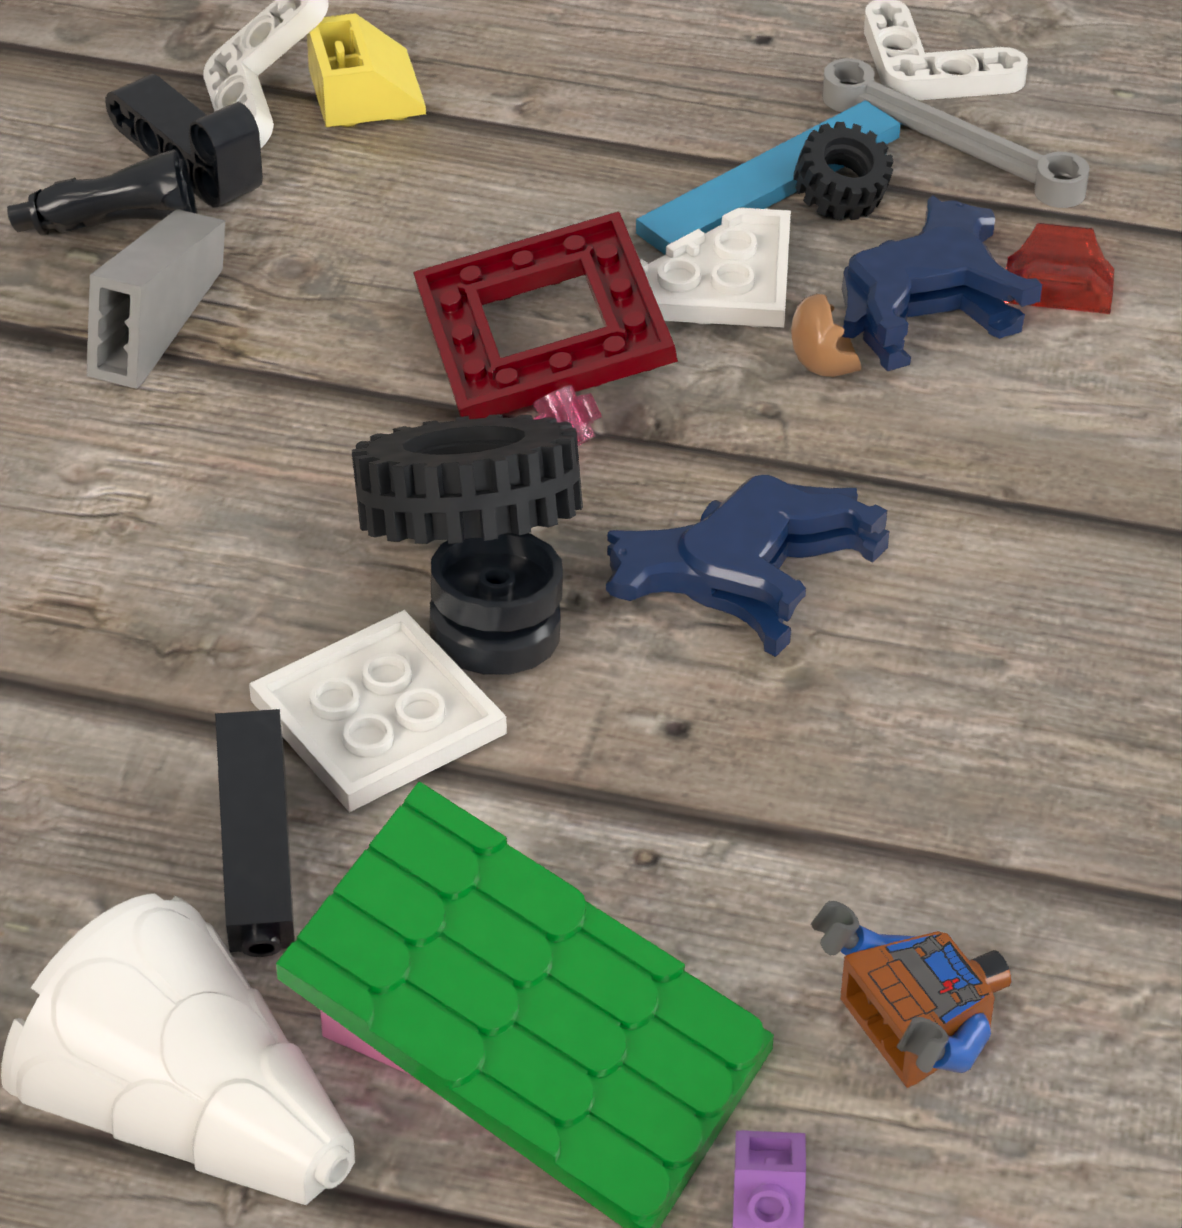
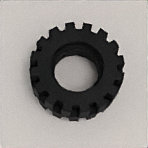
[793,122,894,220]

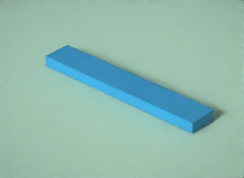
[636,100,901,255]

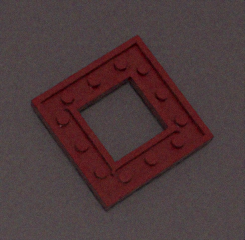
[413,211,678,419]

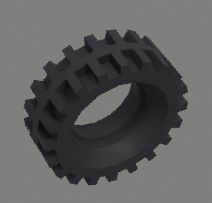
[352,414,583,544]

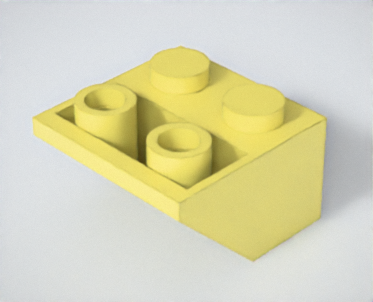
[307,13,426,127]

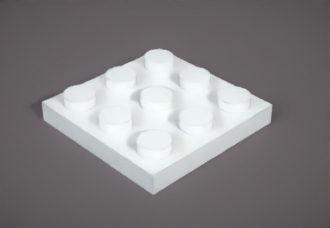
[249,610,507,812]

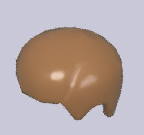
[791,294,861,377]

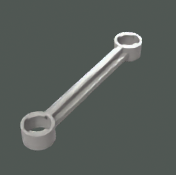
[822,58,1090,208]

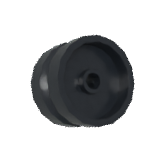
[429,533,563,675]

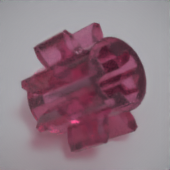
[533,385,602,446]

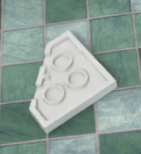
[640,208,791,328]

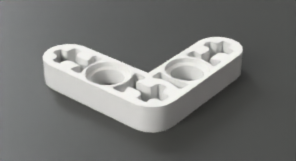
[203,0,328,148]
[864,0,1028,101]

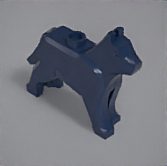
[842,196,1043,372]
[606,474,890,657]

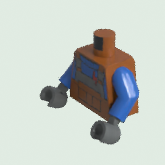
[811,901,1011,1088]

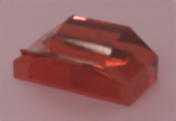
[1003,223,1115,314]

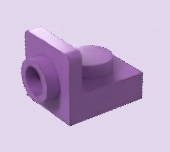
[733,1130,806,1228]

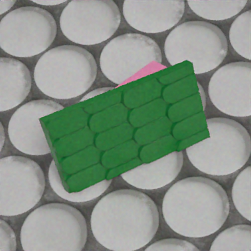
[276,781,774,1228]

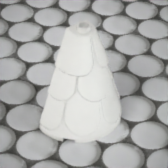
[1,893,355,1205]

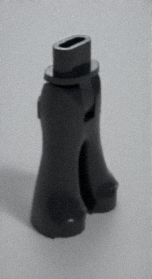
[7,149,197,236]

